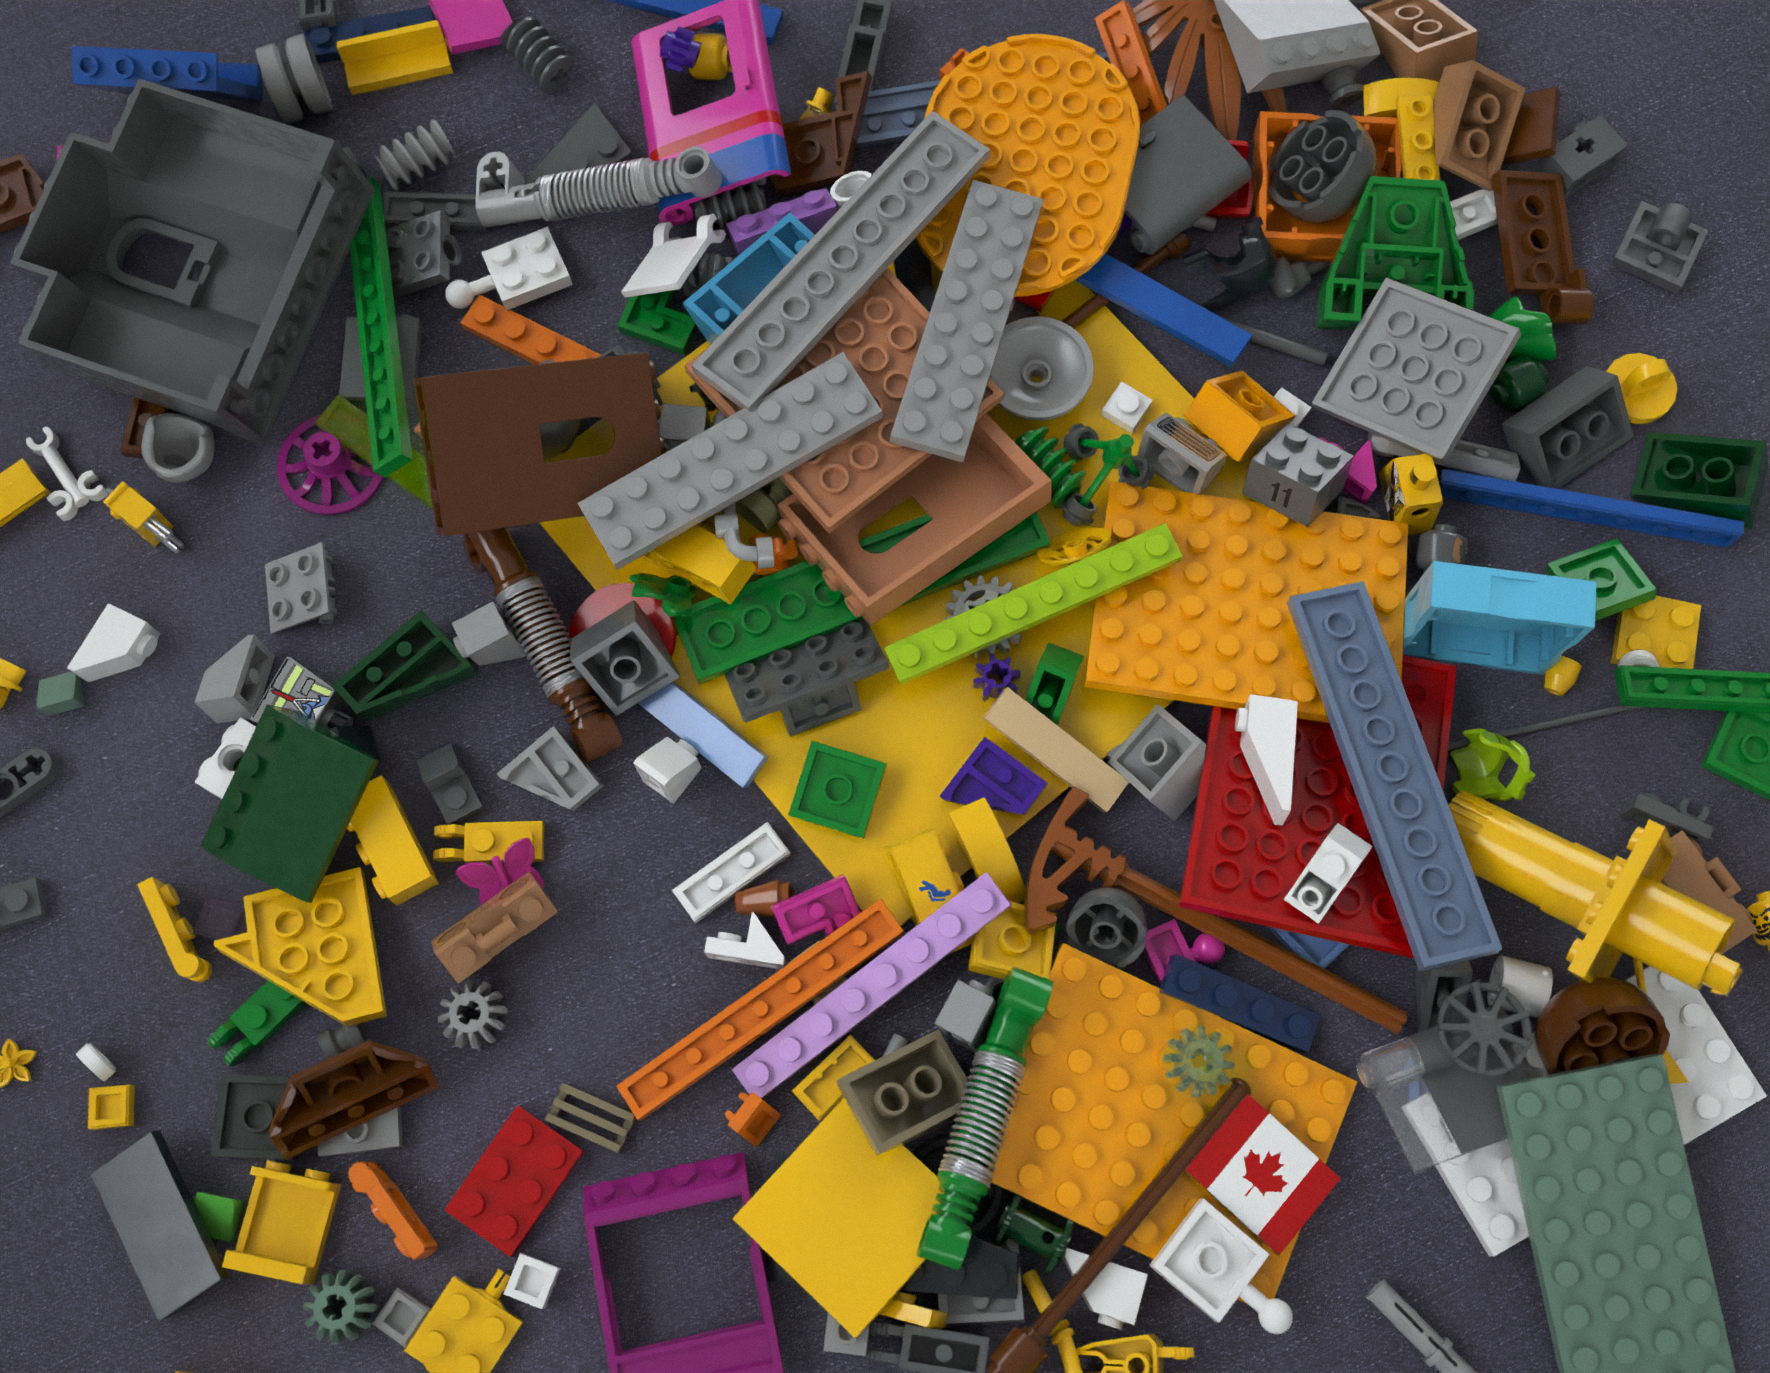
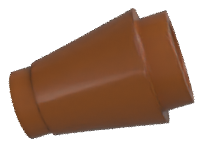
[735,879,795,917]

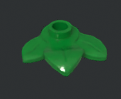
[629,573,696,617]

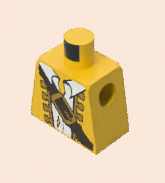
[1378,454,1443,535]

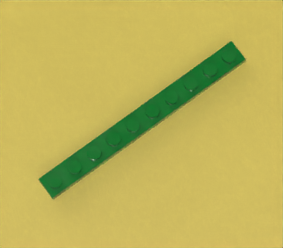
[350,176,413,478]

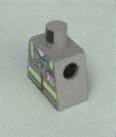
[250,656,353,730]

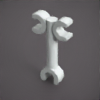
[26,427,108,521]

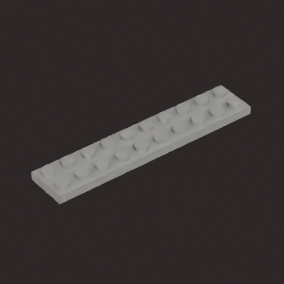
[691,111,990,412]

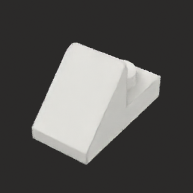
[704,912,787,970]

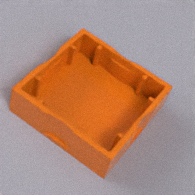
[1252,111,1402,263]

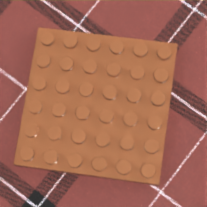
[685,268,1004,533]

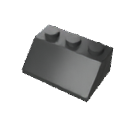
[1501,366,1634,489]

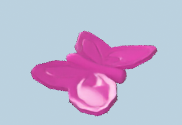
[456,838,544,905]

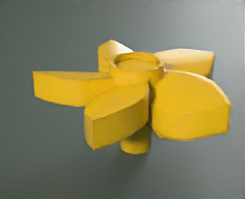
[0,1039,37,1088]

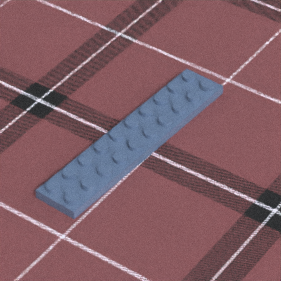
[1287,581,1502,972]

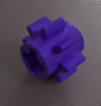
[659,27,701,73]
[973,654,1021,702]

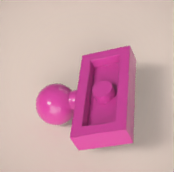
[1143,919,1225,985]

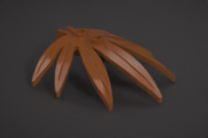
[1132,0,1287,140]

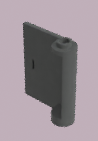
[1124,94,1252,254]

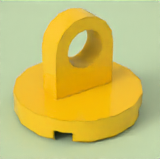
[1606,353,1678,425]

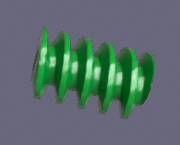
[1014,426,1087,509]

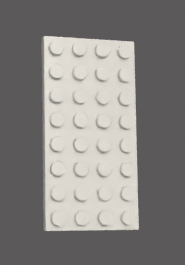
[1401,966,1767,1257]

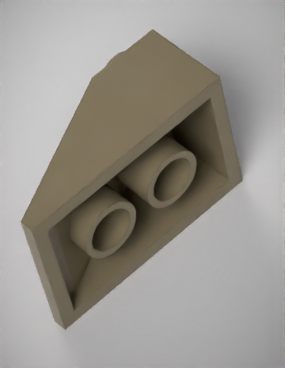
[836,1029,969,1156]

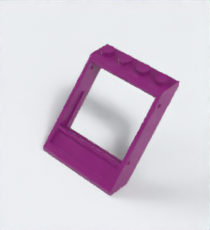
[583,1152,784,1373]

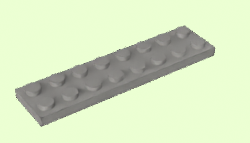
[890,180,1043,463]
[577,352,883,570]

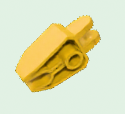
[1076,1333,1194,1373]

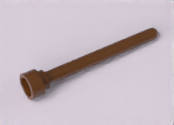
[1062,232,1190,329]

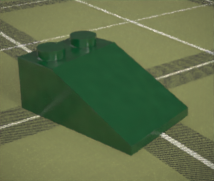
[1631,432,1768,529]

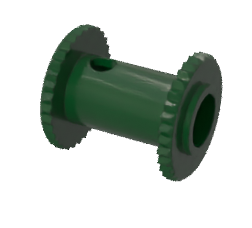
[992,1194,1074,1274]

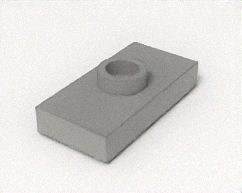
[318,1106,403,1157]

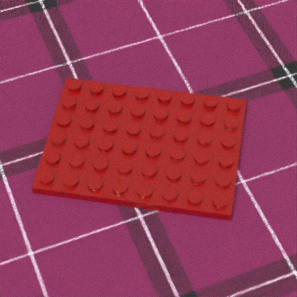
[1178,655,1457,958]

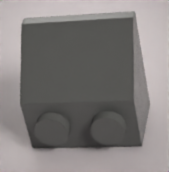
[570,600,680,716]

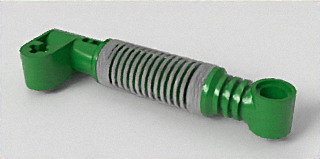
[917,967,1053,1271]

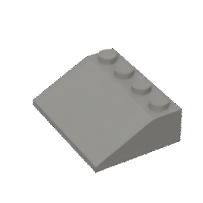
[1214,0,1381,93]

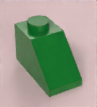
[1025,642,1084,726]

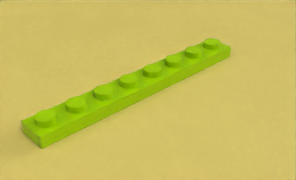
[884,523,1183,686]

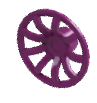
[277,413,384,515]

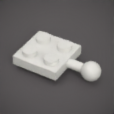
[445,227,573,311]
[1149,1198,1293,1334]

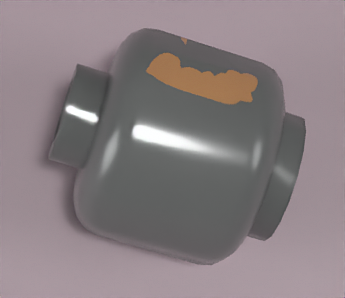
[1415,524,1469,575]

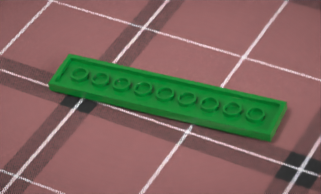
[673,512,1051,685]

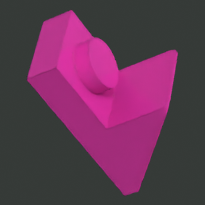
[1320,437,1377,505]

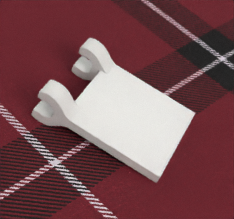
[621,214,726,297]

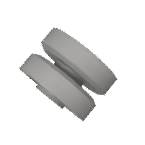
[255,33,333,125]

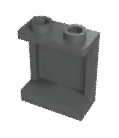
[339,314,426,412]

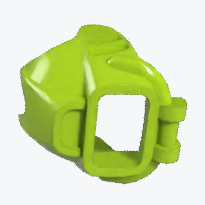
[1450,728,1535,802]

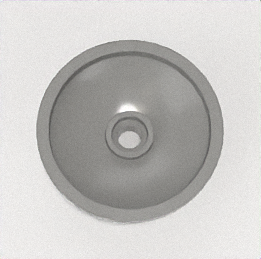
[990,316,1094,421]

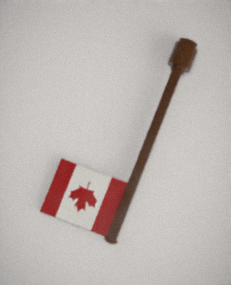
[986,1077,1341,1373]

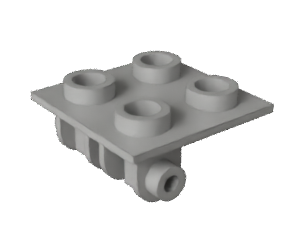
[265,542,338,634]

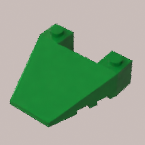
[1316,176,1474,331]

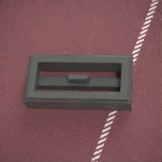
[299,0,337,31]

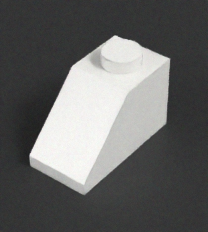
[67,603,160,682]
[633,736,702,804]
[1062,1248,1148,1330]

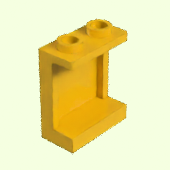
[222,1160,342,1284]

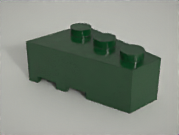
[331,610,478,722]

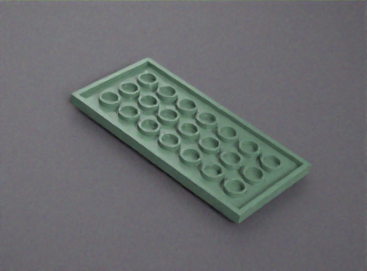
[1496,1053,1736,1373]

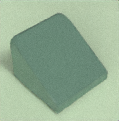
[37,671,85,716]

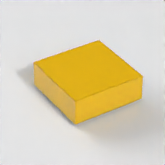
[88,1084,135,1130]

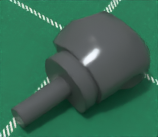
[1269,256,1325,299]

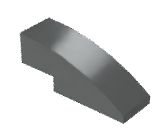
[835,0,894,94]

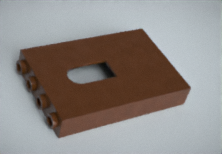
[413,352,666,536]

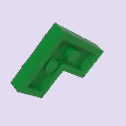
[617,290,698,355]

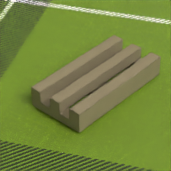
[545,1082,636,1154]

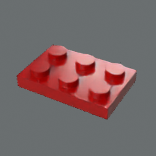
[444,1105,585,1257]

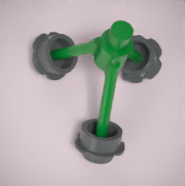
[1061,423,1154,527]

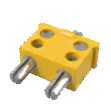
[103,481,184,553]

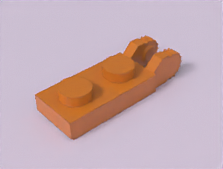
[347,1161,439,1260]

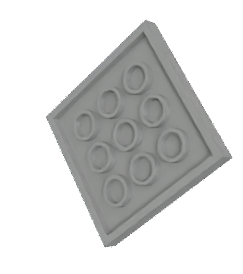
[1312,278,1521,465]

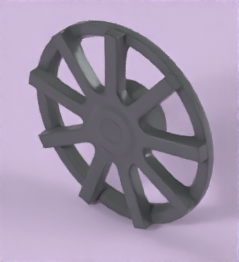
[1437,982,1532,1076]

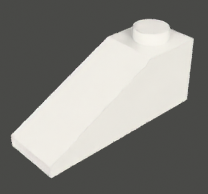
[1235,694,1298,826]

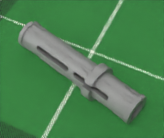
[1365,1279,1478,1373]

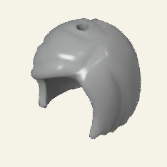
[141,413,215,483]

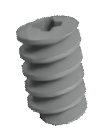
[374,119,455,191]

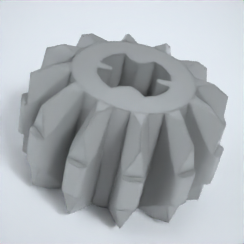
[438,980,508,1050]

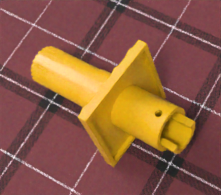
[1448,790,1743,996]

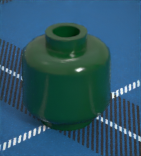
[1489,356,1549,411]

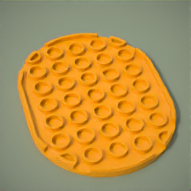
[915,34,1140,297]

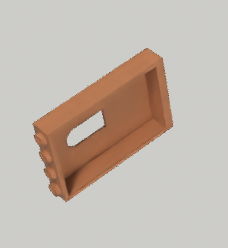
[777,413,1052,626]

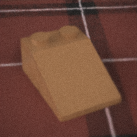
[1360,0,1478,82]
[1434,60,1526,191]

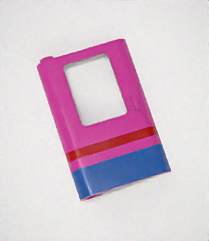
[631,0,791,226]

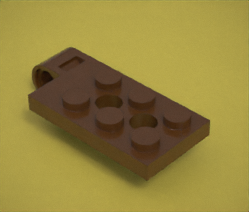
[1491,170,1594,325]

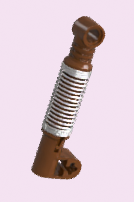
[463,527,623,763]

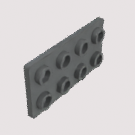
[725,620,889,737]

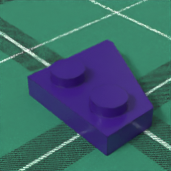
[940,737,1048,816]

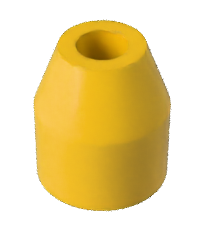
[1544,656,1582,696]

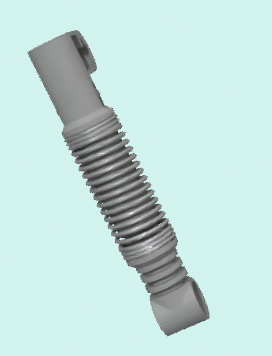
[475,147,722,228]

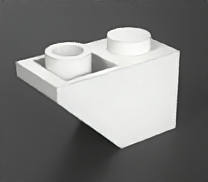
[1284,823,1372,923]

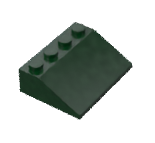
[200,704,379,903]

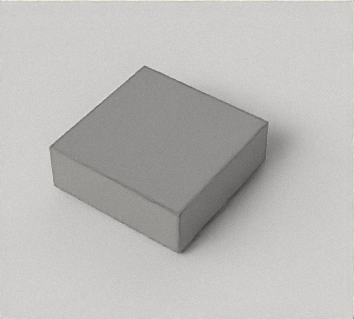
[372,1287,431,1348]

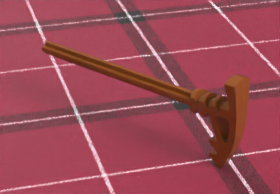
[1024,786,1408,1034]

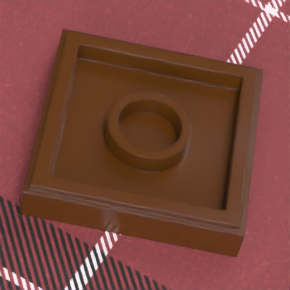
[1502,87,1561,166]

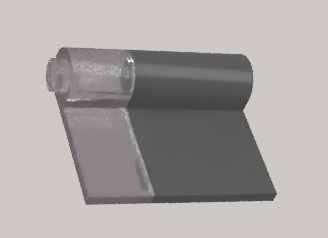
[1356,1005,1530,1174]

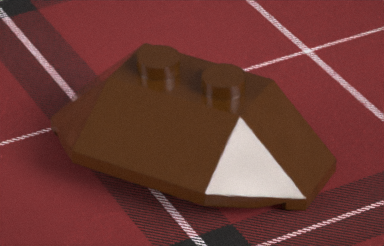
[268,1040,440,1160]

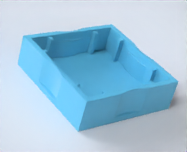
[1403,561,1597,675]

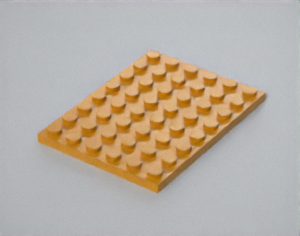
[1084,481,1408,723]
[986,943,1357,1306]

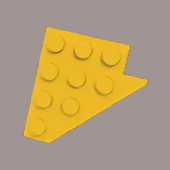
[214,867,387,1027]

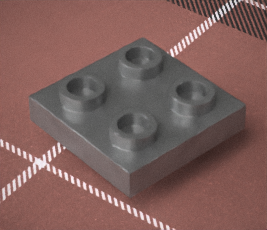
[1610,201,1708,294]
[386,210,462,299]

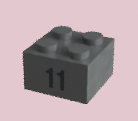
[1242,424,1354,527]

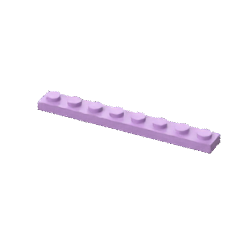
[732,873,1012,1099]

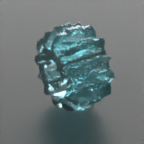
[1162,1026,1235,1098]

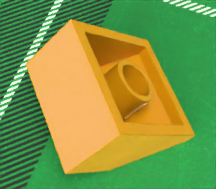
[1184,370,1296,462]

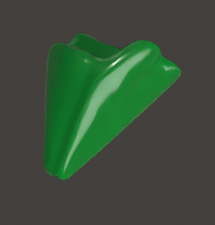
[1488,296,1557,361]

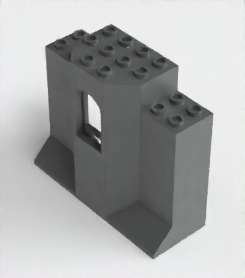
[10,79,375,448]

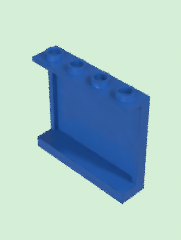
[71,46,263,101]

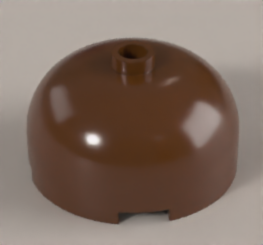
[1535,977,1670,1075]

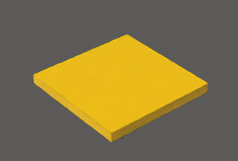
[732,1097,943,1339]

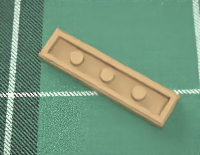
[982,687,1129,813]

